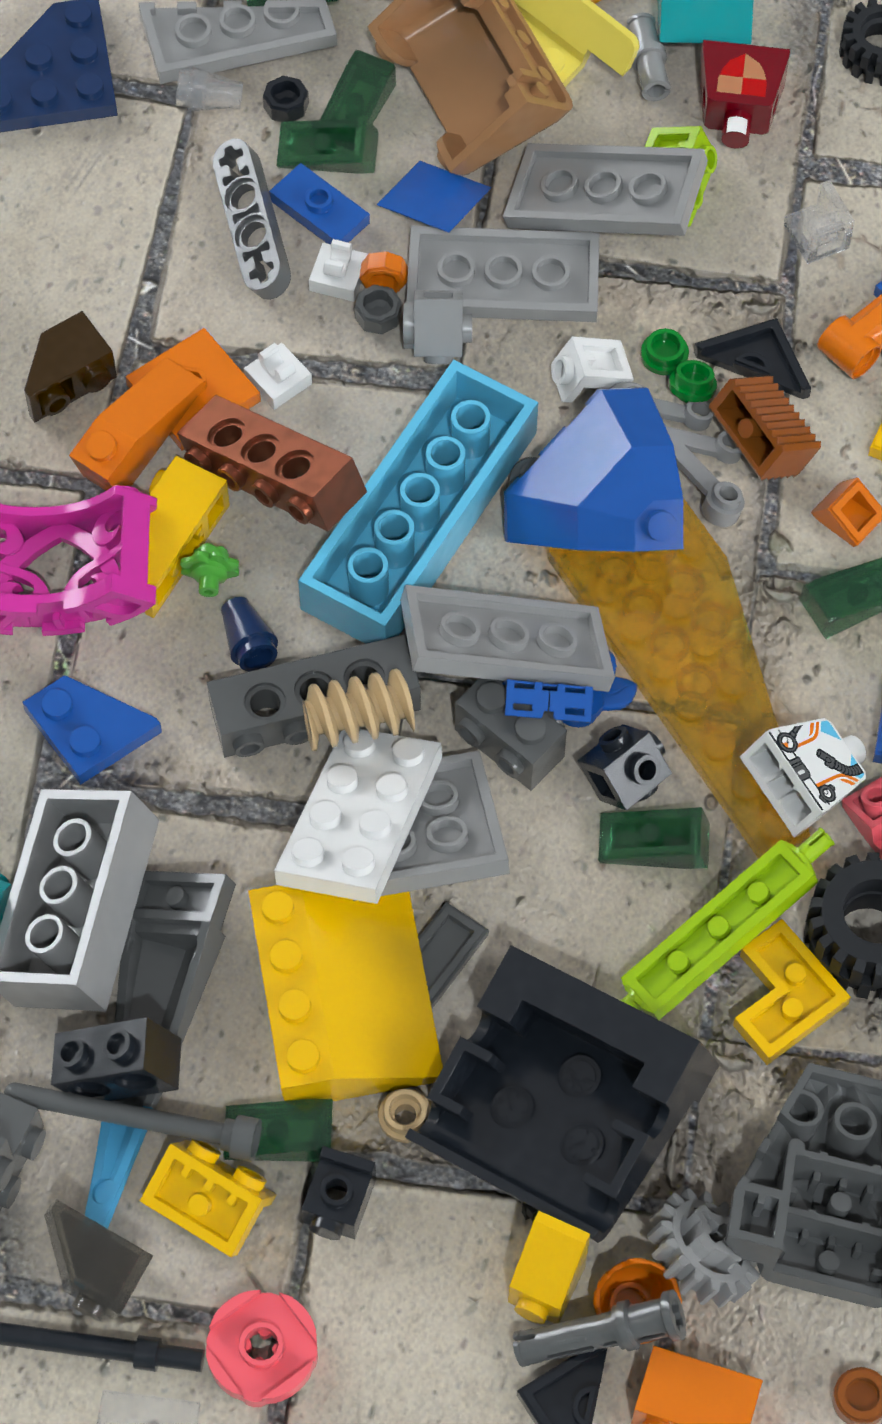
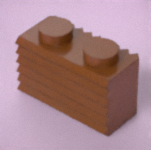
[709,376,821,481]

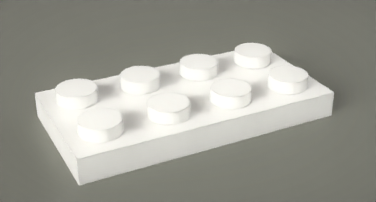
[274,729,442,904]

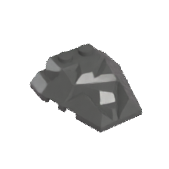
[725,1063,882,1308]

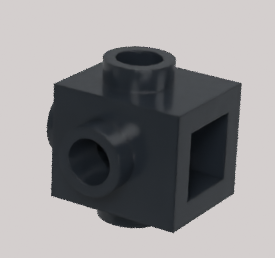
[577,724,672,810]

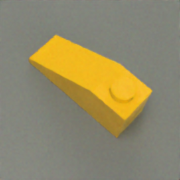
[145,456,230,618]

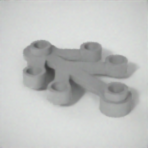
[612,382,745,527]

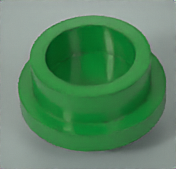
[641,328,689,375]
[668,360,717,403]

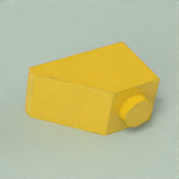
[508,1210,590,1324]

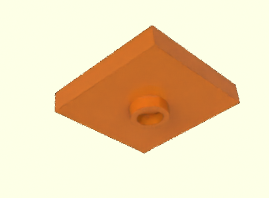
[125,328,261,451]

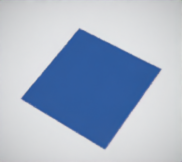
[377,161,492,233]

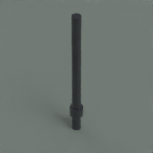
[0,1322,205,1372]

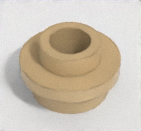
[378,1089,431,1143]

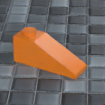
[69,357,206,491]

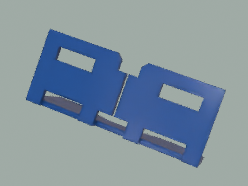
[503,679,593,723]

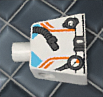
[740,718,866,838]

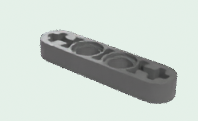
[213,139,291,300]

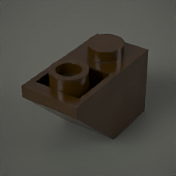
[24,311,117,423]

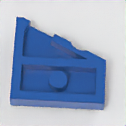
[22,675,162,785]

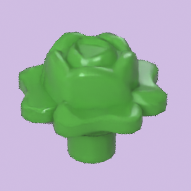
[180,543,239,597]

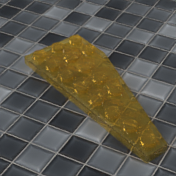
[547,498,811,859]

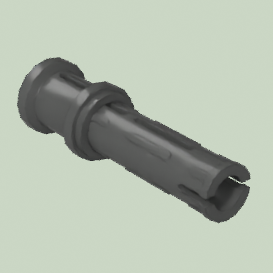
[513,1290,686,1367]

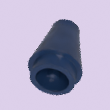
[221,597,278,672]

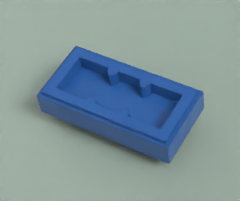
[269,163,370,244]

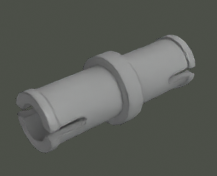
[626,13,671,101]

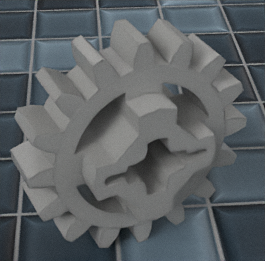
[647,1189,760,1307]

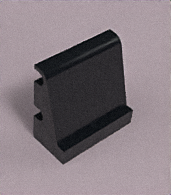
[405,945,719,1243]

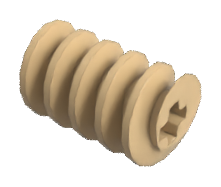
[302,668,415,751]

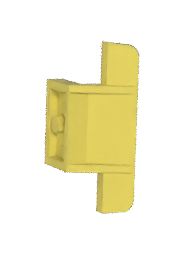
[514,0,639,87]

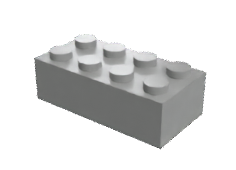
[0,789,159,1012]

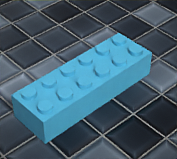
[298,359,538,644]

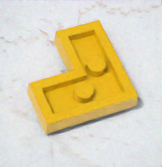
[733,919,851,1065]

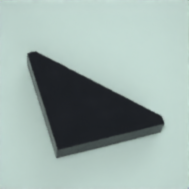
[694,318,811,399]
[517,1347,608,1424]

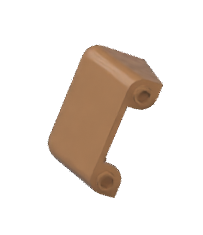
[367,0,573,175]

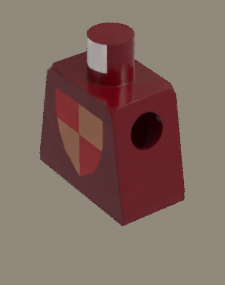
[699,40,790,149]

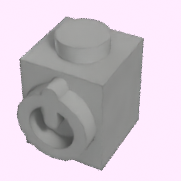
[403,290,472,364]

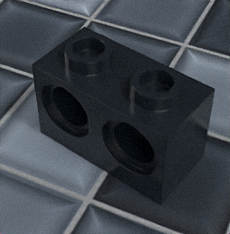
[51,1017,182,1101]

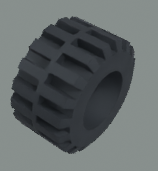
[804,852,882,999]

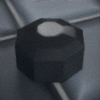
[263,76,309,124]

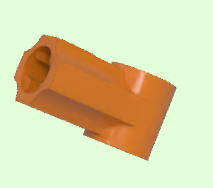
[817,294,882,379]

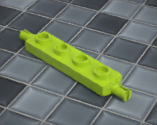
[620,827,835,1020]

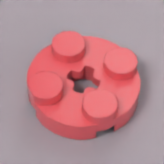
[206,1290,318,1407]

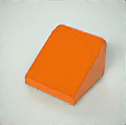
[811,477,882,547]

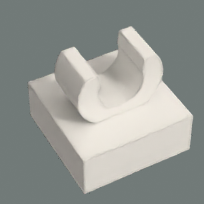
[309,239,368,302]
[244,342,312,410]

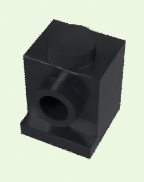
[302,1146,376,1240]

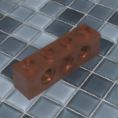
[177,395,367,532]

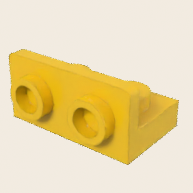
[140,1139,276,1257]

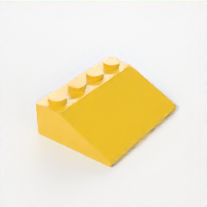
[248,885,443,1110]

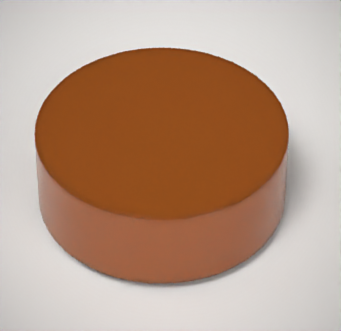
[832,1367,882,1424]

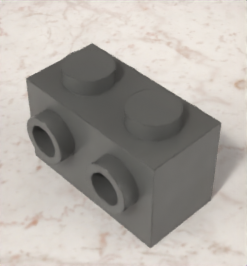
[455,678,567,791]

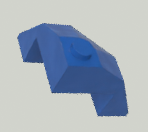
[504,387,683,552]

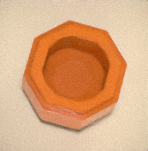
[360,251,408,293]

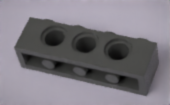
[207,635,421,758]

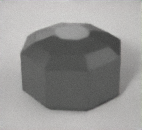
[354,285,402,335]

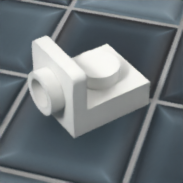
[551,336,634,403]

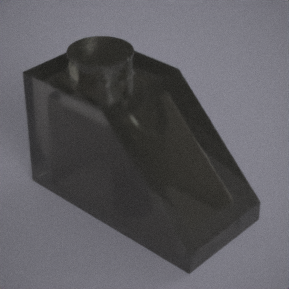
[44,1200,153,1322]

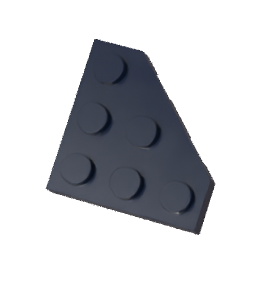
[0,0,118,133]

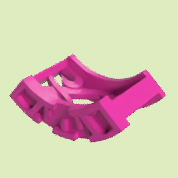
[0,485,157,636]

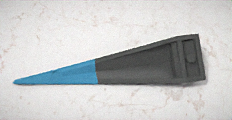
[71,871,236,1292]

